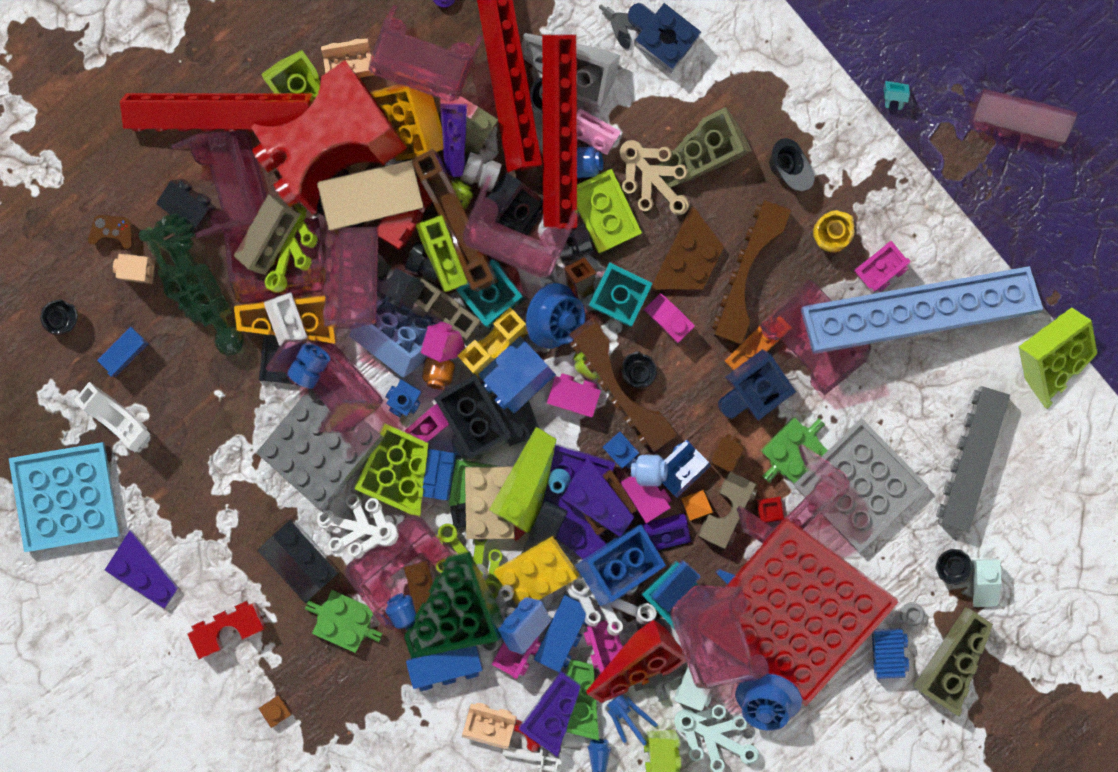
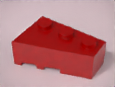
[375,175,433,252]

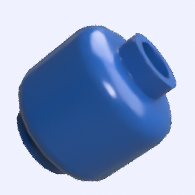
[577,146,603,178]
[385,593,416,630]

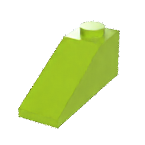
[416,216,467,292]

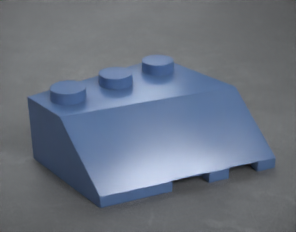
[349,296,438,378]

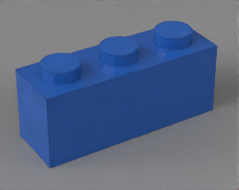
[533,593,592,672]
[406,646,483,691]

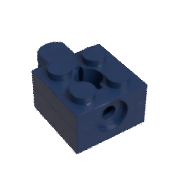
[627,3,701,73]
[718,349,796,420]

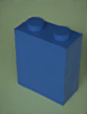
[478,336,556,413]

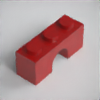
[187,601,267,660]

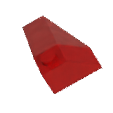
[586,620,689,703]

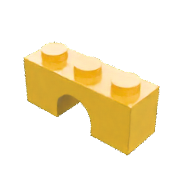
[457,307,528,378]

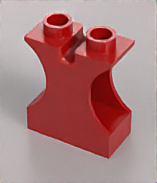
[251,60,407,215]

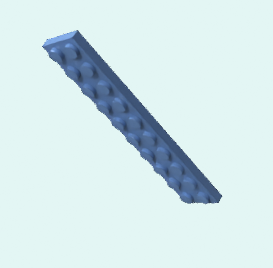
[801,266,1043,354]

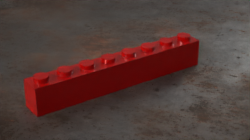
[477,0,542,172]
[542,34,577,229]
[120,93,313,132]

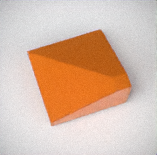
[681,490,712,520]

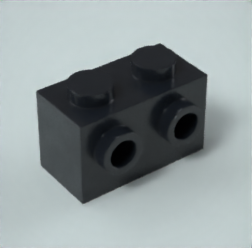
[155,179,216,232]

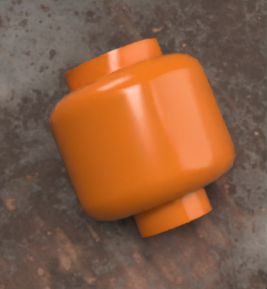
[422,357,455,390]

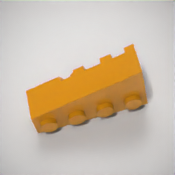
[234,294,337,343]

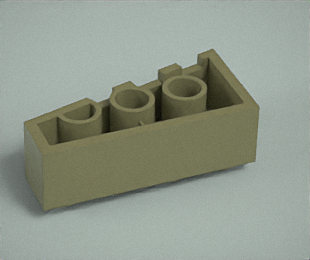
[914,607,993,717]

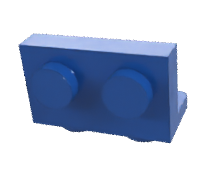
[662,440,711,498]

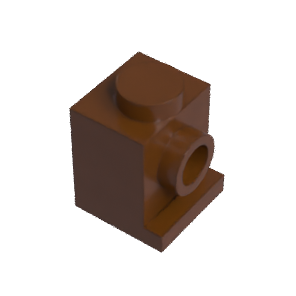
[564,257,597,300]

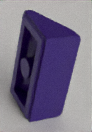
[639,514,691,550]

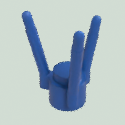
[607,695,658,746]

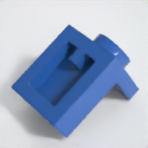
[602,432,639,469]

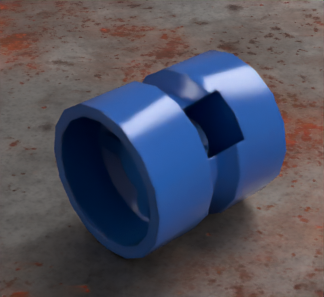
[287,343,331,389]

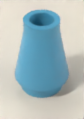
[547,469,571,493]

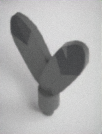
[599,4,635,49]

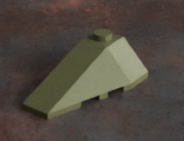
[413,72,499,159]
[657,107,752,188]

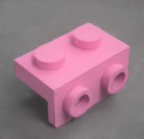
[577,108,621,155]

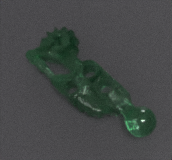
[139,213,245,356]

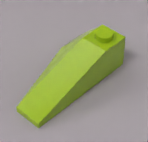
[261,50,320,102]
[489,427,557,534]

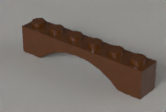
[411,149,499,292]
[711,200,791,345]
[569,318,677,452]

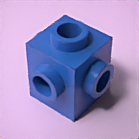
[385,379,422,418]

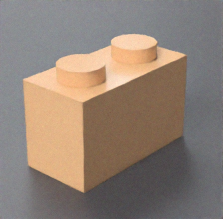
[113,254,155,284]

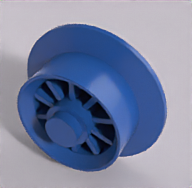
[526,283,585,349]
[735,674,802,731]

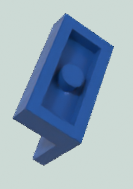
[97,327,149,377]
[650,560,701,612]

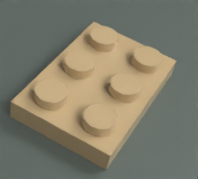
[465,466,514,539]

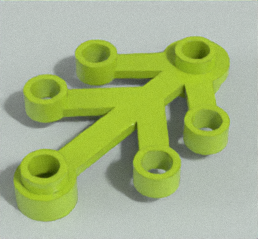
[265,203,318,292]
[436,523,503,599]

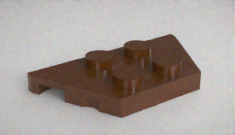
[651,206,724,290]

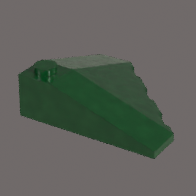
[404,551,504,659]

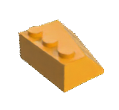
[370,78,443,161]

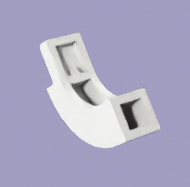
[74,382,150,452]

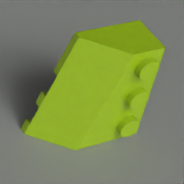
[1018,308,1097,409]
[354,422,428,518]
[644,729,681,772]

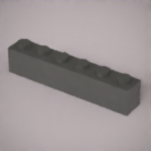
[936,386,1010,532]

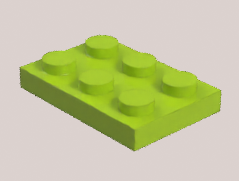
[577,169,642,254]

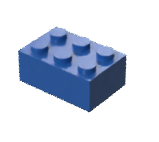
[575,525,666,606]

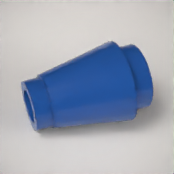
[588,739,611,772]

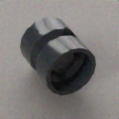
[552,224,594,264]
[405,242,438,283]

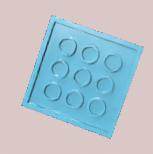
[9,442,120,552]

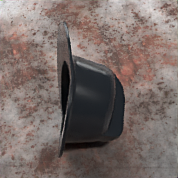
[769,138,815,192]

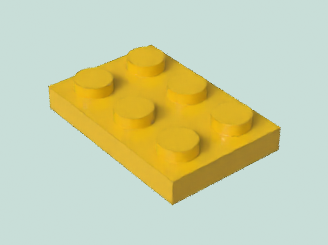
[494,536,580,606]

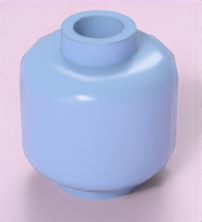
[631,455,667,486]

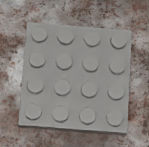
[793,418,928,553]

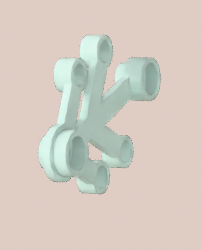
[674,704,759,772]

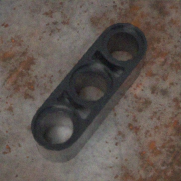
[521,500,568,554]

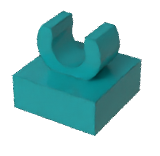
[883,81,910,110]

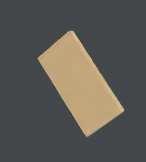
[317,161,423,230]

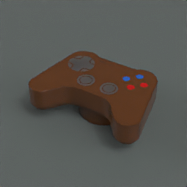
[88,215,133,249]

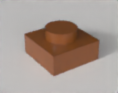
[258,695,292,728]

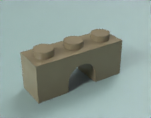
[415,278,481,340]
[698,471,757,549]

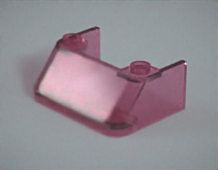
[368,5,483,101]
[171,130,267,238]
[463,173,578,277]
[266,339,383,433]
[737,444,850,543]
[345,515,453,630]

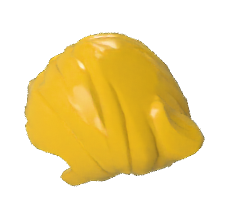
[813,210,855,253]

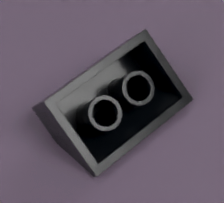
[470,172,543,262]
[434,374,512,460]
[257,519,341,603]

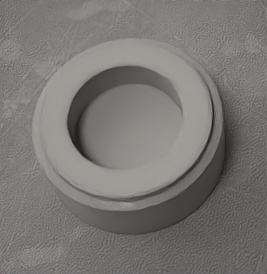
[900,602,925,626]

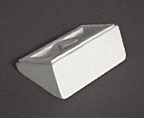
[264,293,308,347]

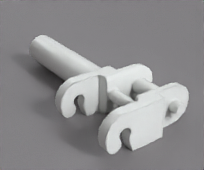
[503,745,564,772]

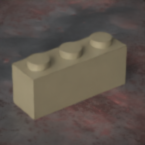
[234,194,300,275]

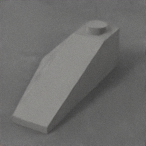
[521,33,621,108]

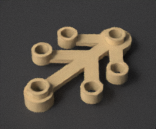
[620,140,690,215]

